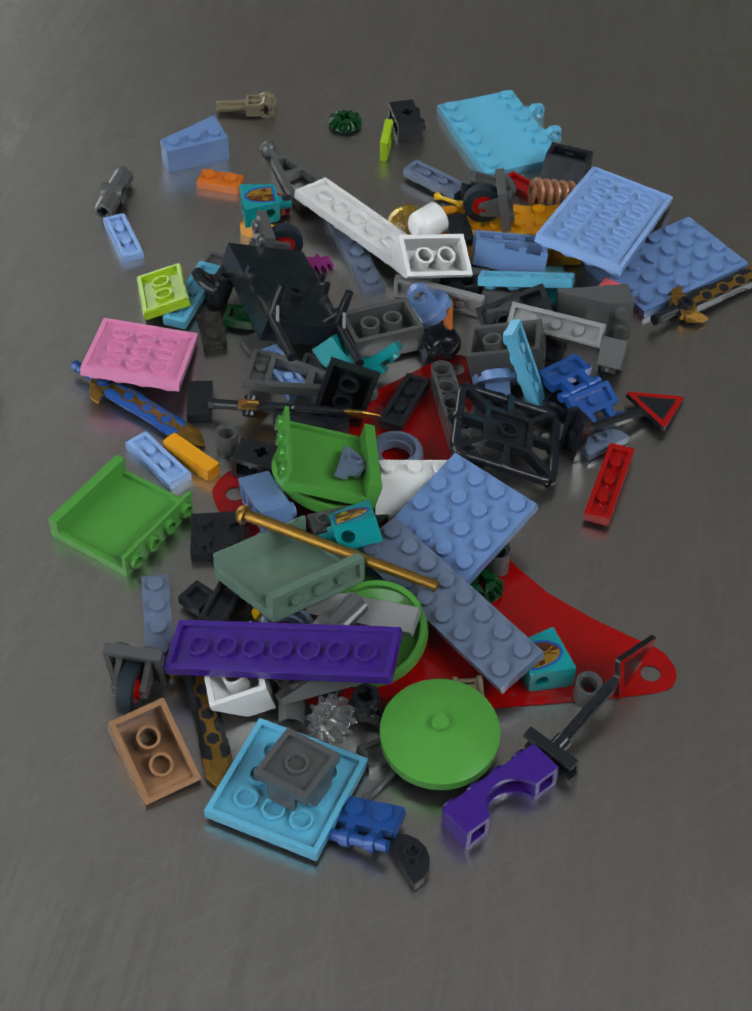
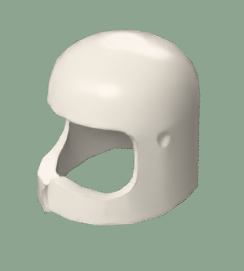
[408,202,448,235]

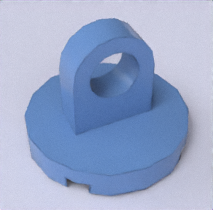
[407,283,452,329]
[472,368,518,410]

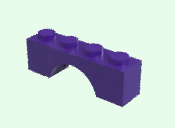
[441,743,559,850]

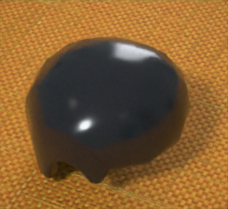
[423,323,462,361]

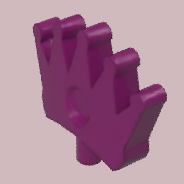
[307,254,334,274]

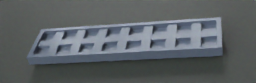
[356,517,545,694]

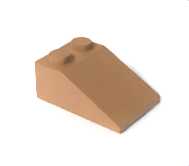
[107,697,202,806]

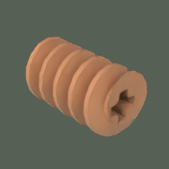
[528,177,576,206]

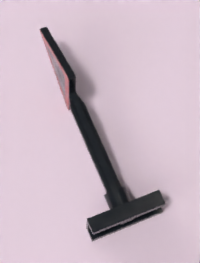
[560,392,684,462]
[523,635,657,782]

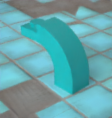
[312,334,403,375]

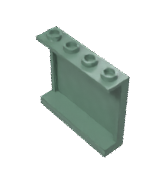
[213,515,365,623]

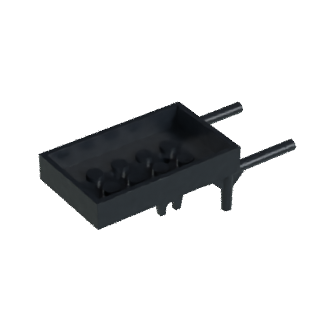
[222,242,364,366]

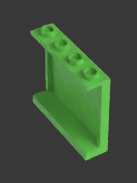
[275,406,382,509]
[48,454,193,576]

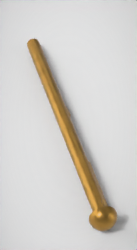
[235,505,440,592]

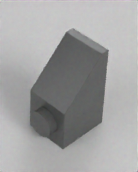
[596,336,630,374]

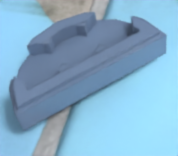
[584,428,630,462]
[334,446,366,480]

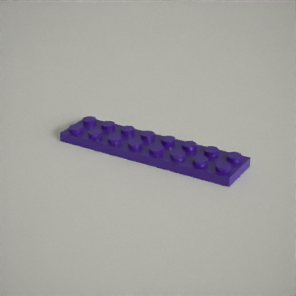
[164,620,403,684]

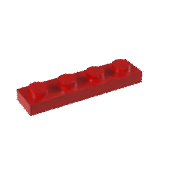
[583,442,635,526]

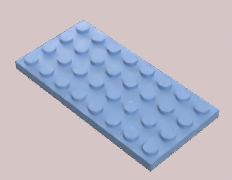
[534,166,673,276]

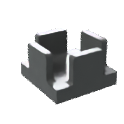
[254,727,340,812]

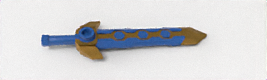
[70,360,205,446]

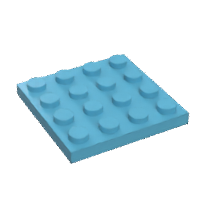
[204,718,368,862]

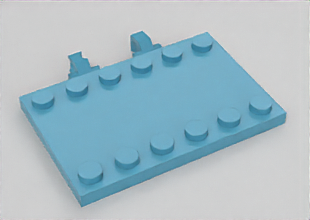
[437,90,562,175]

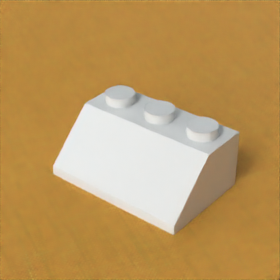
[390,234,473,279]
[375,460,448,520]
[204,621,276,717]

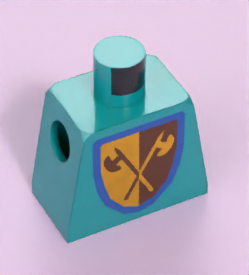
[239,184,292,228]
[316,499,383,548]
[521,627,576,692]

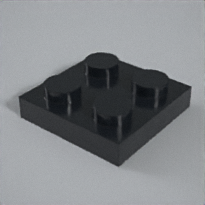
[190,511,245,561]

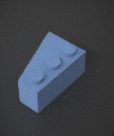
[160,115,229,173]
[471,230,548,272]
[238,471,297,535]

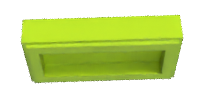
[380,119,393,161]

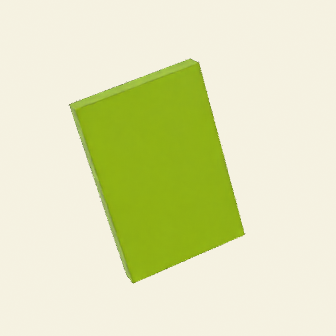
[136,263,191,320]

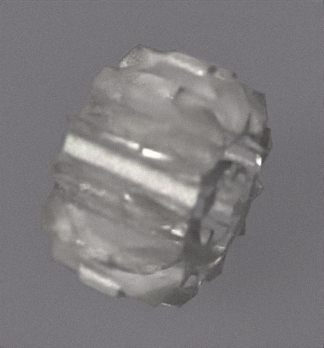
[305,693,357,745]

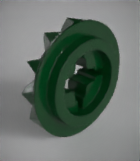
[328,110,361,133]
[470,568,503,603]

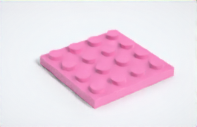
[80,318,198,392]

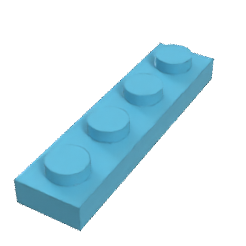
[163,261,221,330]
[478,270,575,291]
[503,319,546,406]

